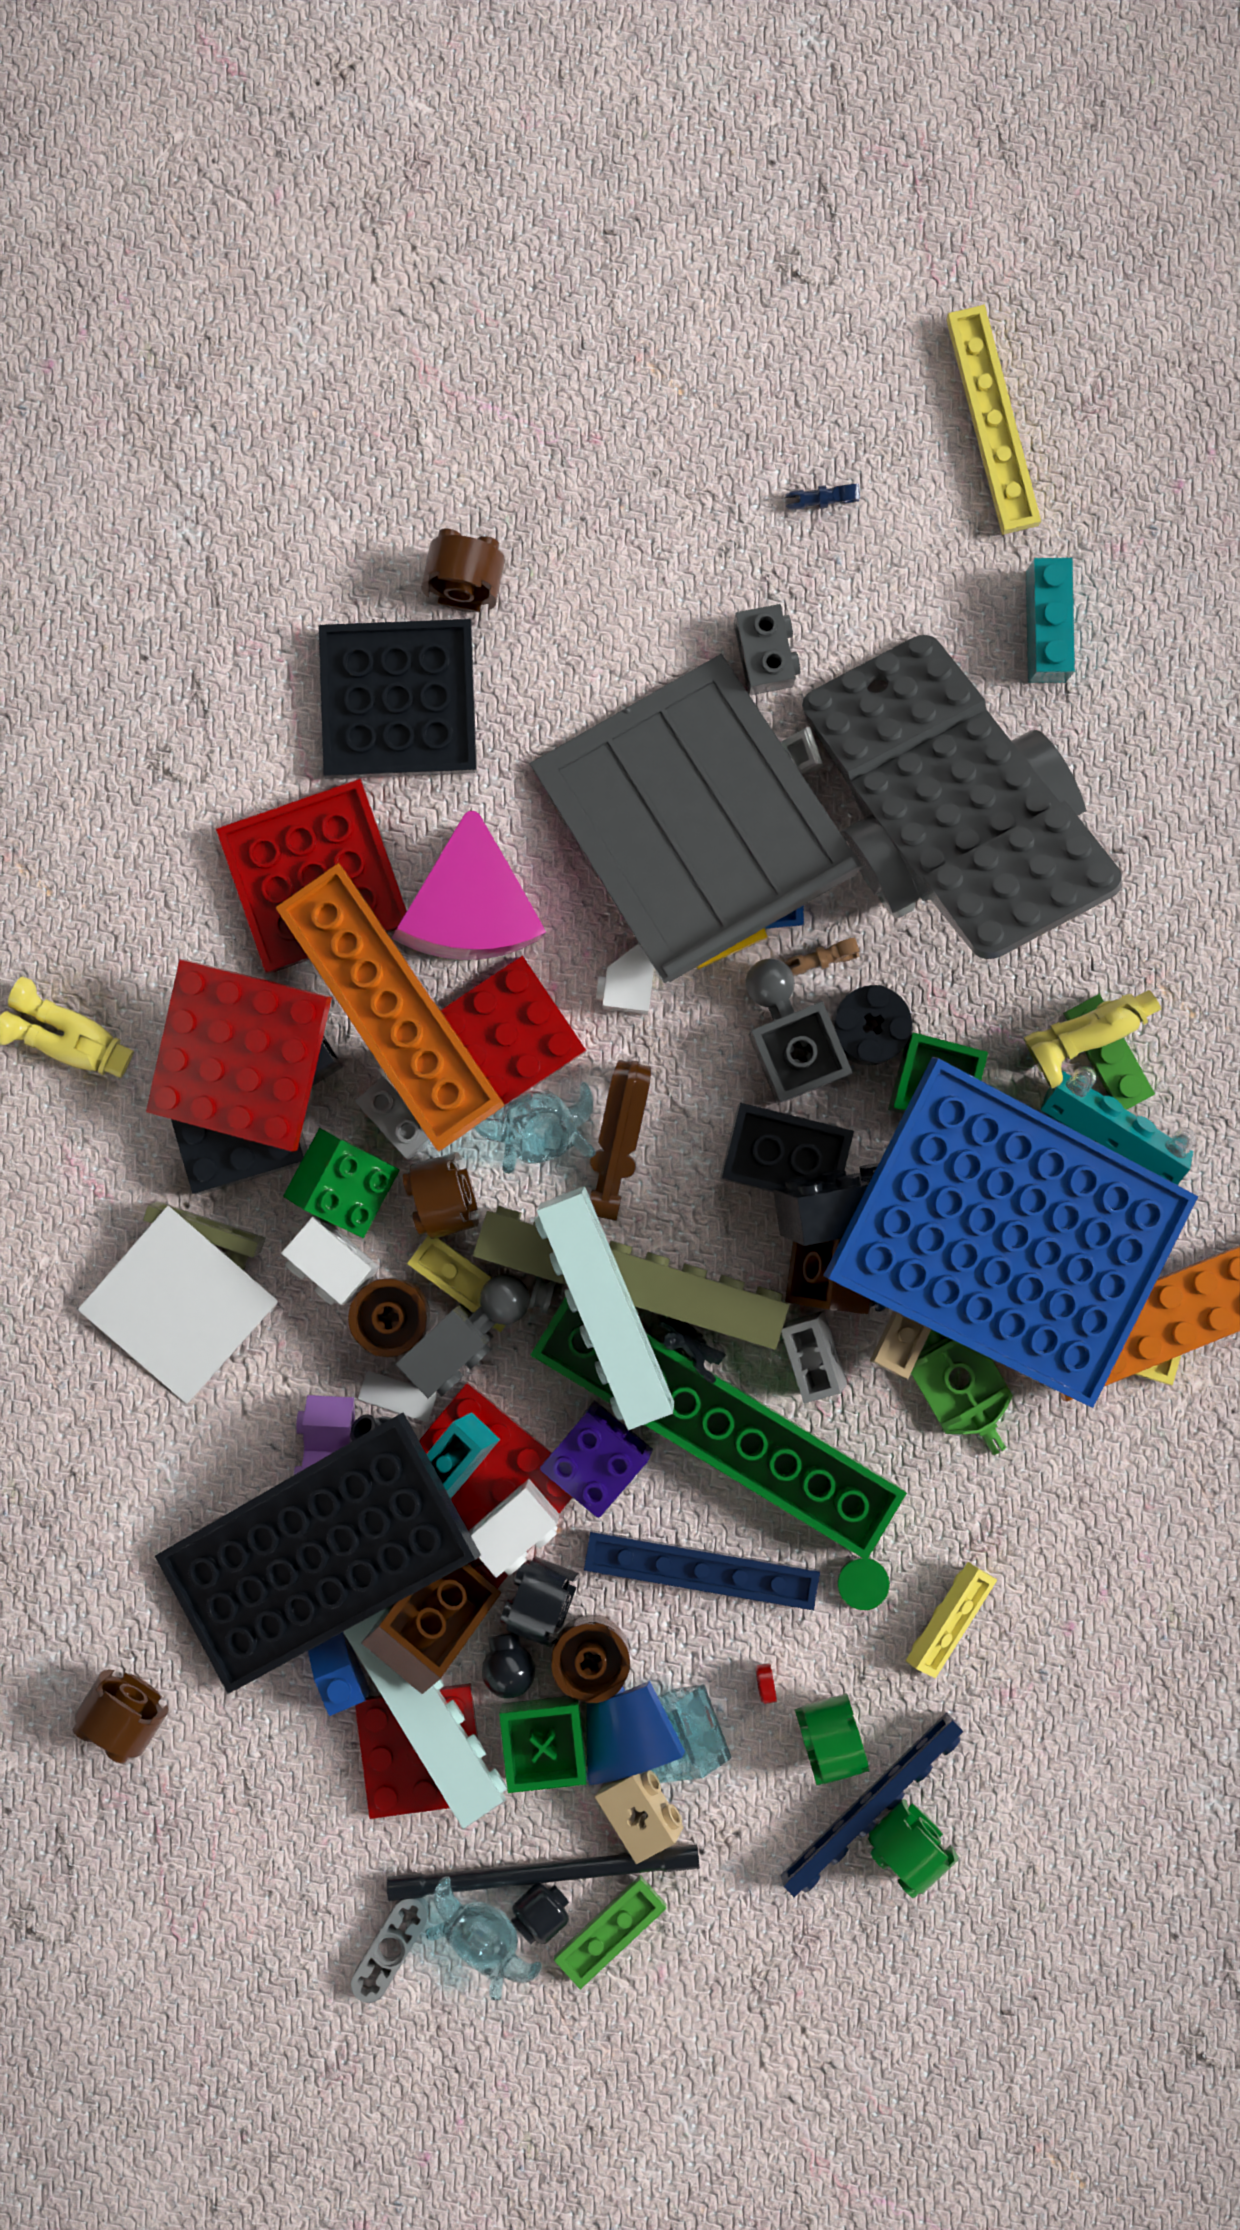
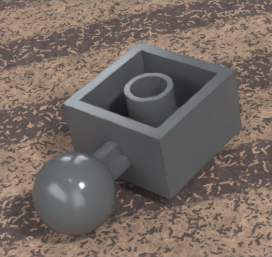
[746,958,853,1105]
[396,1274,530,1399]

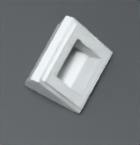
[781,727,824,775]

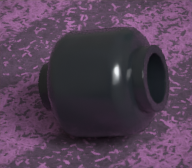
[510,1883,569,1945]

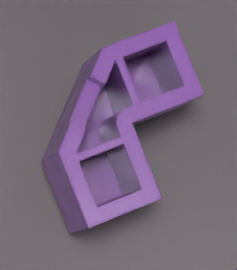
[294,1395,356,1475]

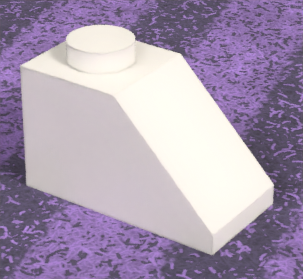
[596,943,654,1015]

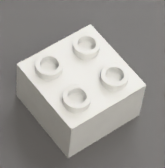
[281,1217,380,1305]
[469,1479,559,1578]

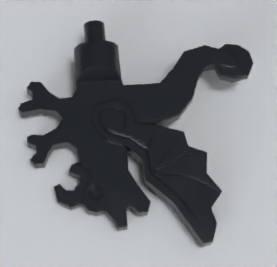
[659,1316,726,1383]

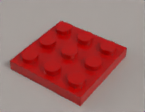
[440,955,587,1115]
[355,1683,479,1819]

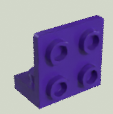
[540,1400,653,1518]

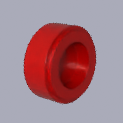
[755,1663,777,1704]

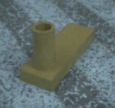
[143,1201,266,1271]

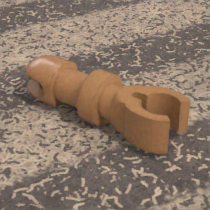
[785,938,860,976]

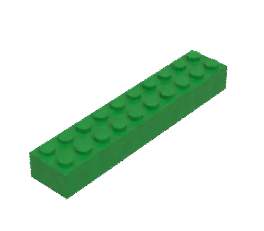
[530,1297,907,1561]

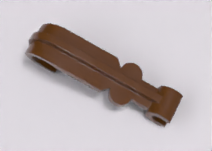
[590,1060,651,1221]

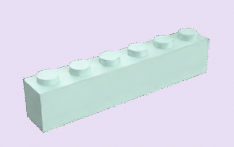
[534,1186,674,1430]
[343,1607,508,1829]

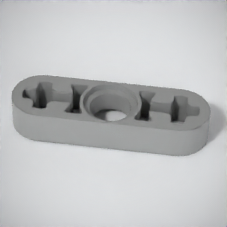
[351,1898,429,2003]

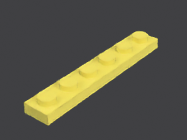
[946,304,1041,535]

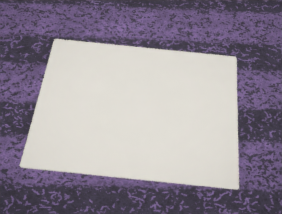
[78,1206,278,1404]

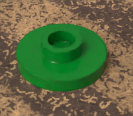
[837,1557,890,1610]

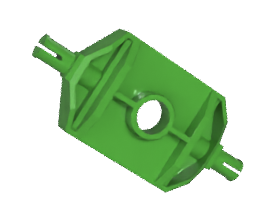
[911,1329,1013,1455]

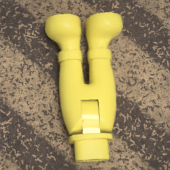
[0,976,134,1078]
[1023,990,1162,1089]

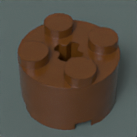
[421,528,505,612]
[402,1152,479,1239]
[348,1278,431,1357]
[551,1615,630,1703]
[72,1669,169,1764]

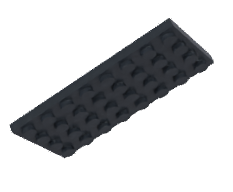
[155,1412,481,1694]

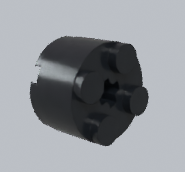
[831,985,913,1065]
[500,1556,580,1648]

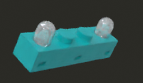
[1040,1066,1196,1185]

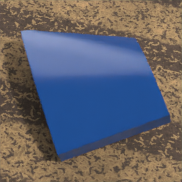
[587,1681,685,1785]

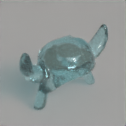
[474,1082,596,1174]
[426,1877,542,2001]

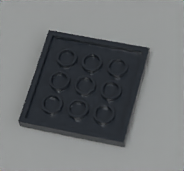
[318,619,477,779]

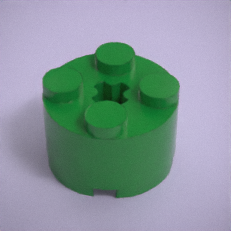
[795,1693,870,1786]
[868,1799,958,1898]

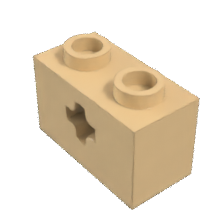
[595,1770,684,1864]

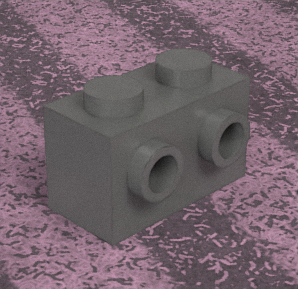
[734,604,801,696]

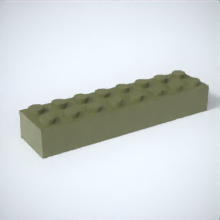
[473,1206,790,1350]

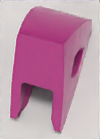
[392,811,546,960]

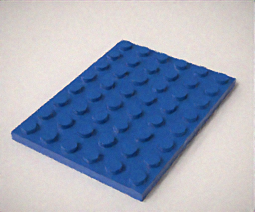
[823,1057,1199,1408]

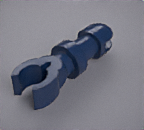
[785,484,860,510]

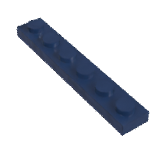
[584,1530,820,1611]
[780,1712,964,1898]

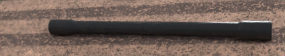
[387,1844,700,1901]

